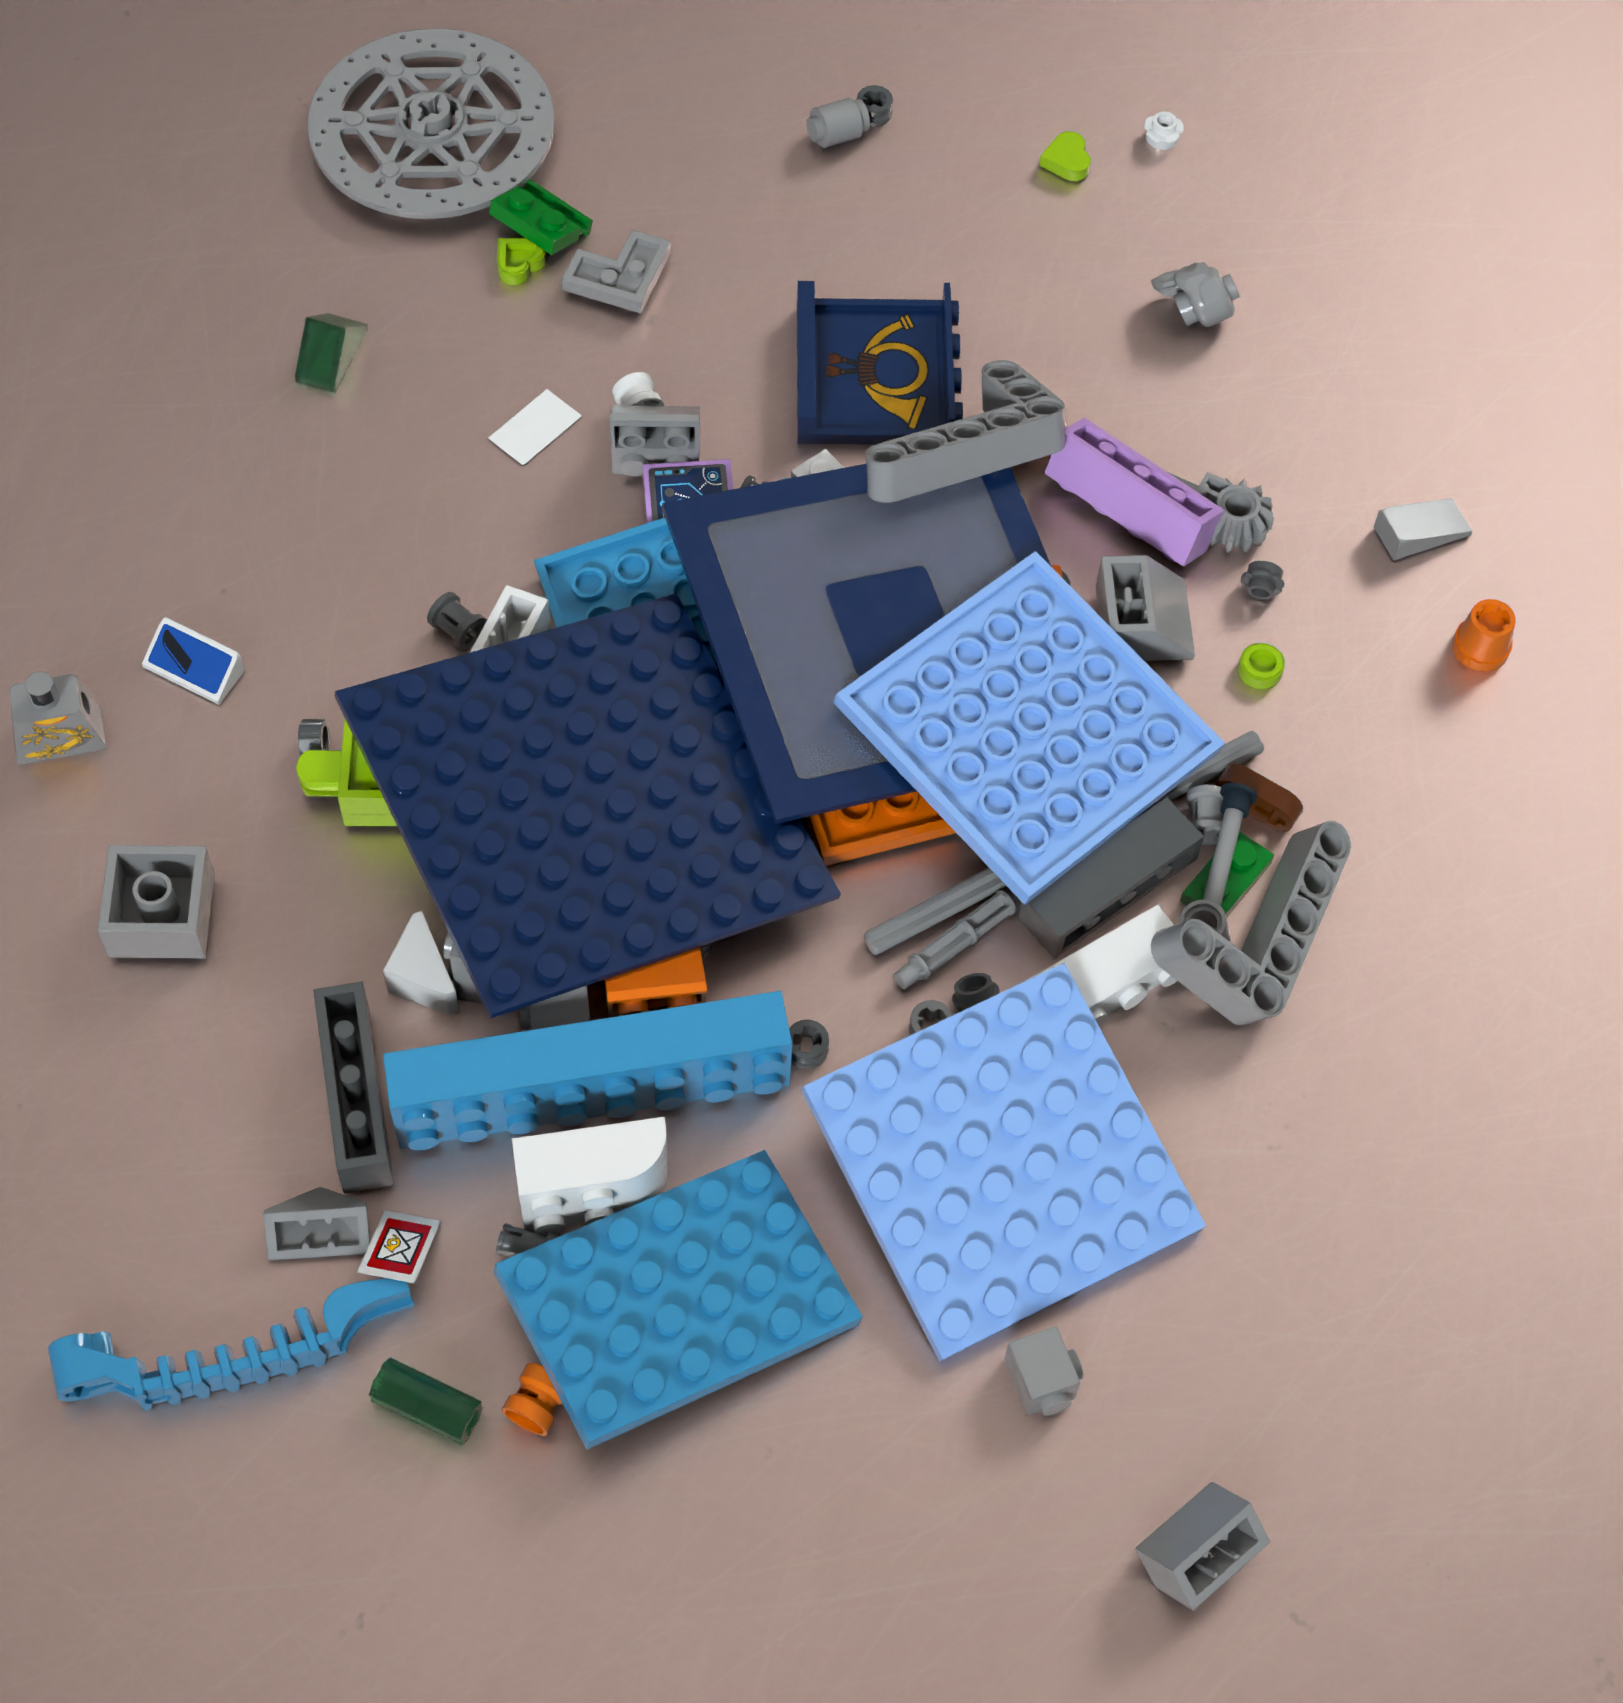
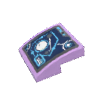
[643,459,733,523]

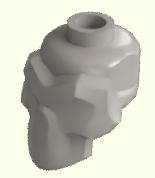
[1151,262,1240,327]

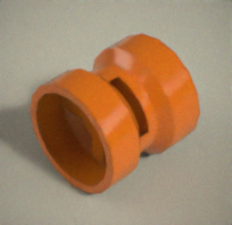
[501,1363,562,1436]

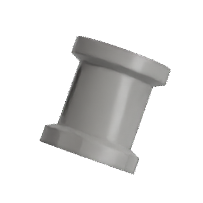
[1186,784,1224,845]

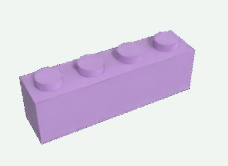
[1045,418,1225,567]

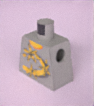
[9,672,107,765]

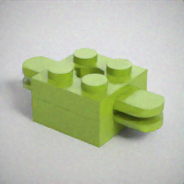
[296,717,397,826]

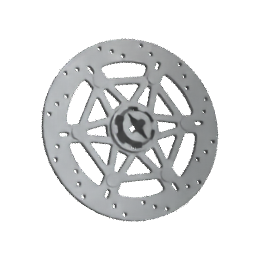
[308,28,555,219]

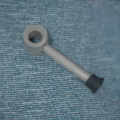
[1178,783,1258,942]

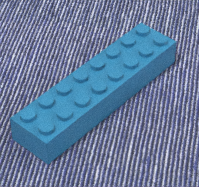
[383,991,792,1150]

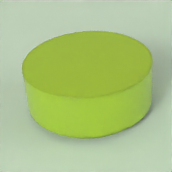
[1238,643,1285,690]

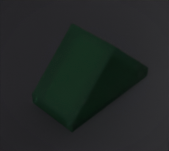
[295,313,368,393]

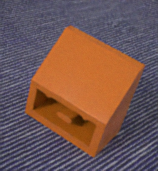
[604,947,707,1018]

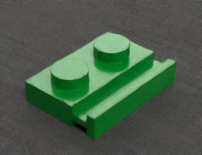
[489,180,593,255]

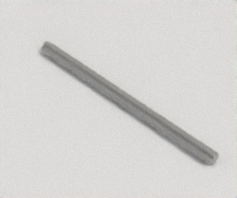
[863,731,1264,955]

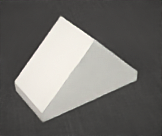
[383,911,459,1016]

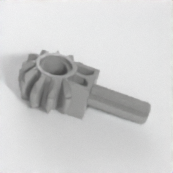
[1168,472,1274,554]

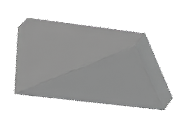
[263,1187,370,1261]

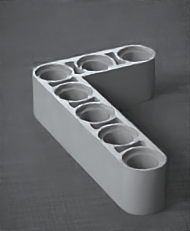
[866,360,1065,503]
[1151,821,1351,1025]

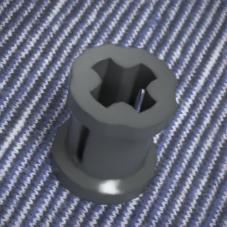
[427,592,487,651]

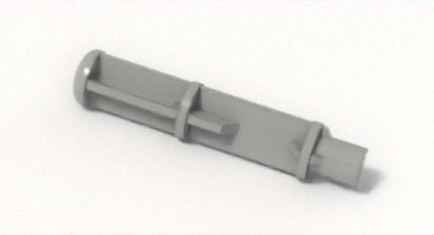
[893,890,1016,990]

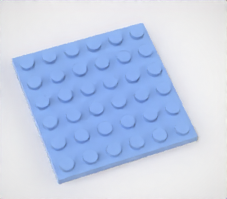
[833,551,1225,905]
[801,963,1206,1362]

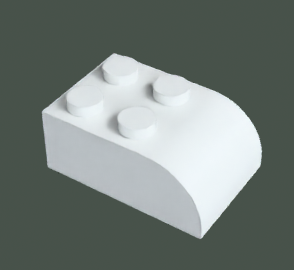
[512,1117,668,1236]

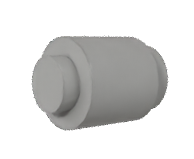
[806,98,870,148]

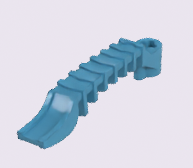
[48,1279,414,1411]

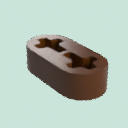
[1215,763,1303,832]

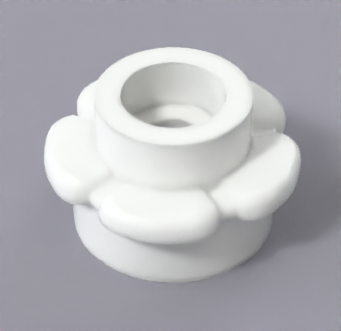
[1144,111,1184,150]

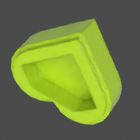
[1039,131,1091,181]
[497,238,547,285]

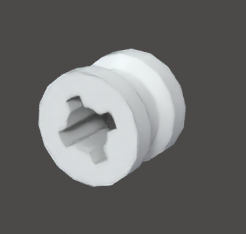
[612,372,664,406]

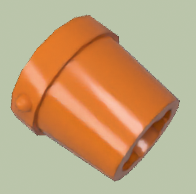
[1452,599,1516,672]

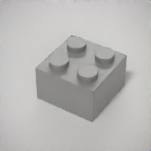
[97,845,215,959]

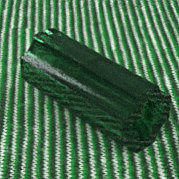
[369,1357,483,1446]

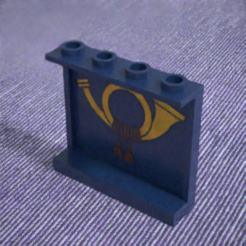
[797,281,963,445]

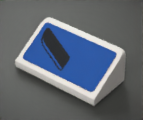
[142,617,245,705]

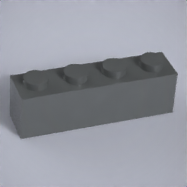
[1018,797,1204,959]
[313,981,394,1194]

